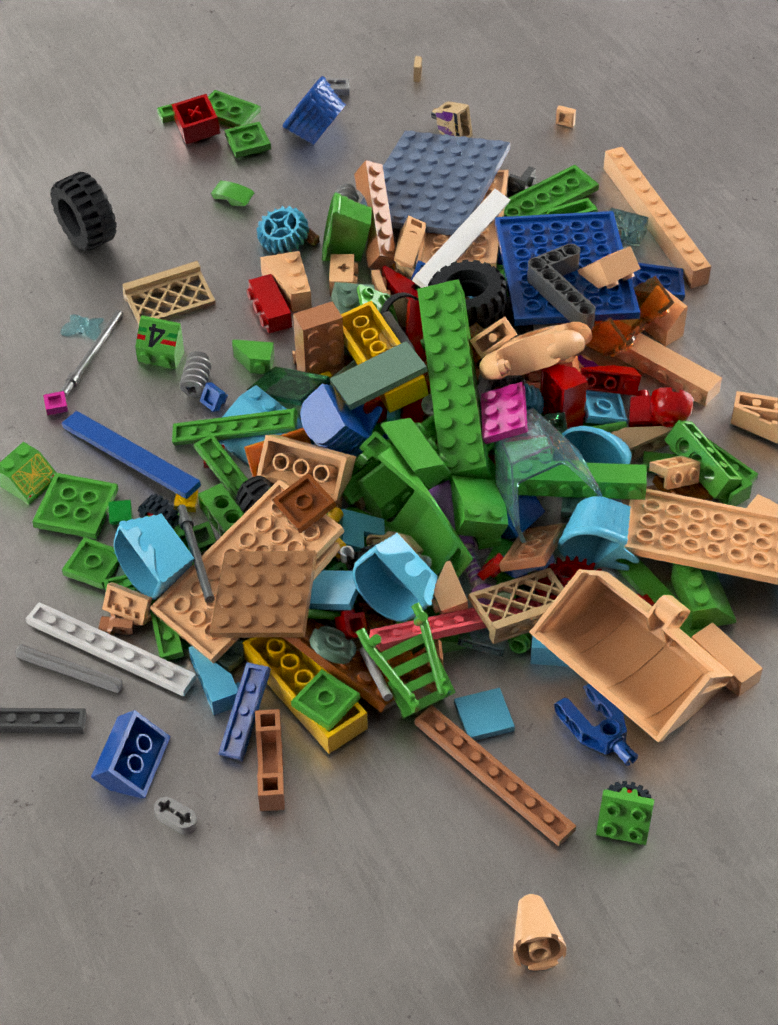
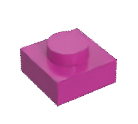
[43,391,68,415]

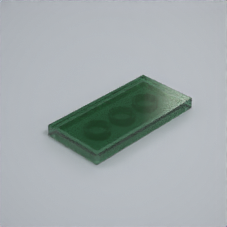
[247,366,331,406]

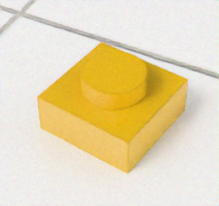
[174,490,199,513]

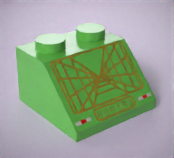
[0,442,57,505]

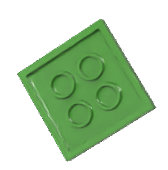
[32,472,119,539]

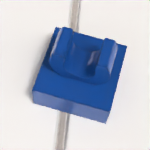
[200,382,228,412]

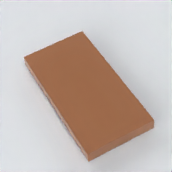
[499,523,566,572]

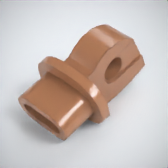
[98,614,134,636]

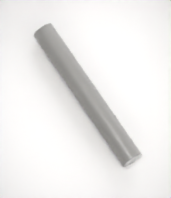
[359,647,393,701]

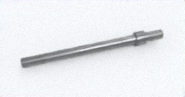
[60,310,123,397]

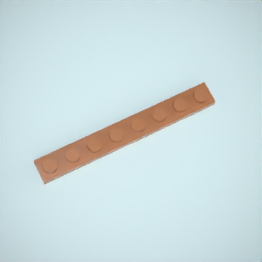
[415,705,576,847]

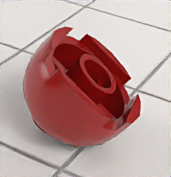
[650,387,693,428]

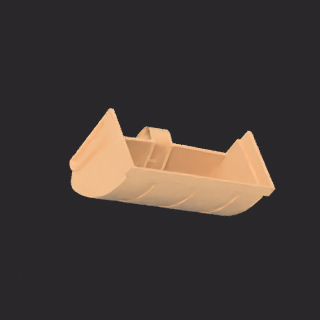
[529,569,734,743]

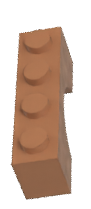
[255,709,285,811]

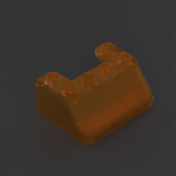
[585,276,675,358]

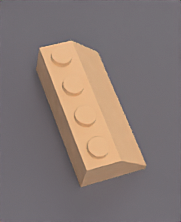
[257,435,356,501]

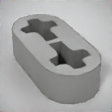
[154,797,197,835]

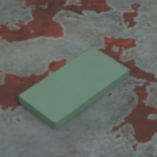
[330,341,428,410]

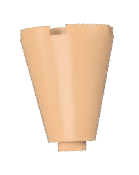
[513,894,567,971]

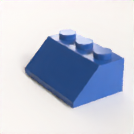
[91,710,171,799]

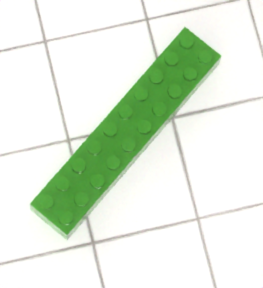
[417,279,491,481]

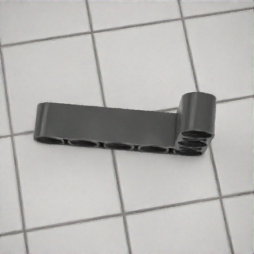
[527,244,595,329]

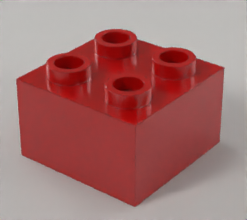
[171,94,221,144]

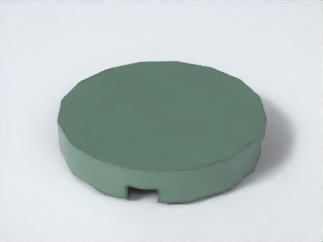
[309,626,356,664]

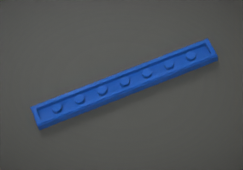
[62,410,201,499]

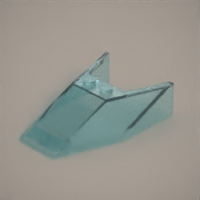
[494,408,603,543]

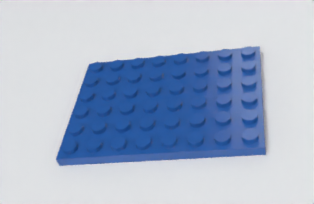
[495,211,640,326]

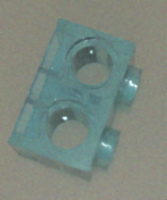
[610,207,649,246]

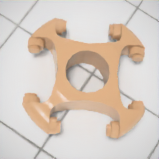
[479,322,592,380]

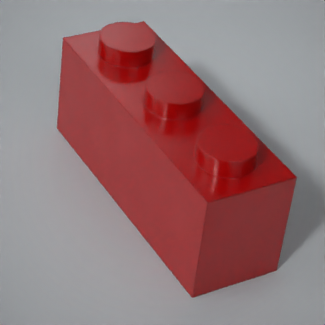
[246,274,292,334]

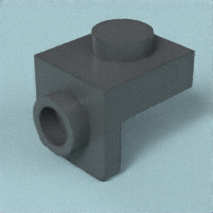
[508,166,537,193]

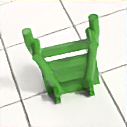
[356,602,456,720]

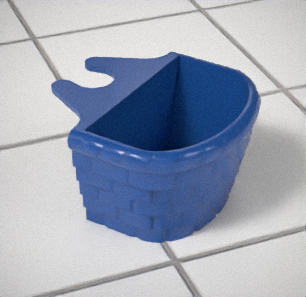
[283,76,346,145]
[300,383,382,457]

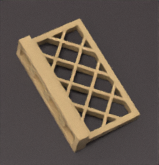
[122,261,215,325]
[468,568,564,644]

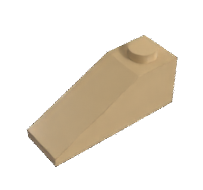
[611,426,673,462]

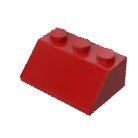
[540,364,588,436]

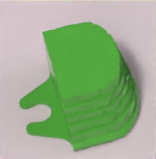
[322,192,372,262]

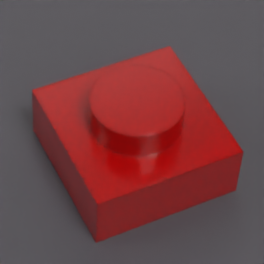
[477,553,504,581]

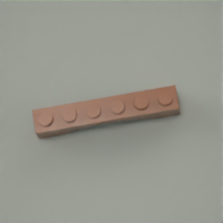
[354,160,396,271]

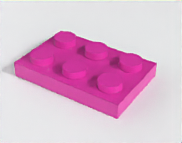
[481,382,528,444]

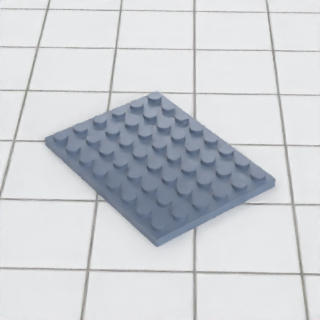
[360,130,511,236]

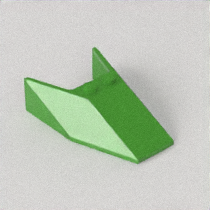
[338,445,473,578]

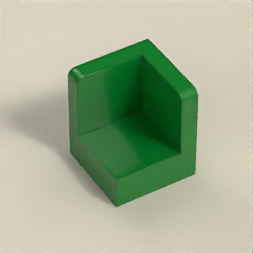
[108,499,134,525]

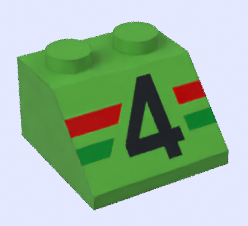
[135,315,185,370]

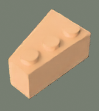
[260,251,312,312]
[731,391,778,444]

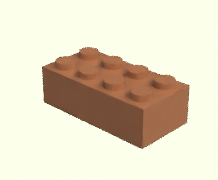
[293,301,345,390]

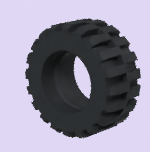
[50,172,117,251]
[428,260,508,336]

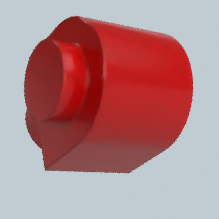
[335,609,367,639]

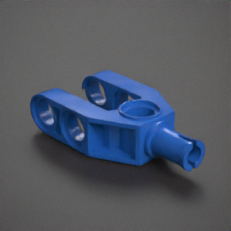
[554,684,638,766]

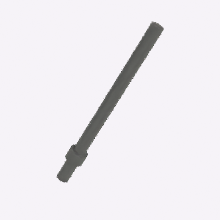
[177,505,214,603]

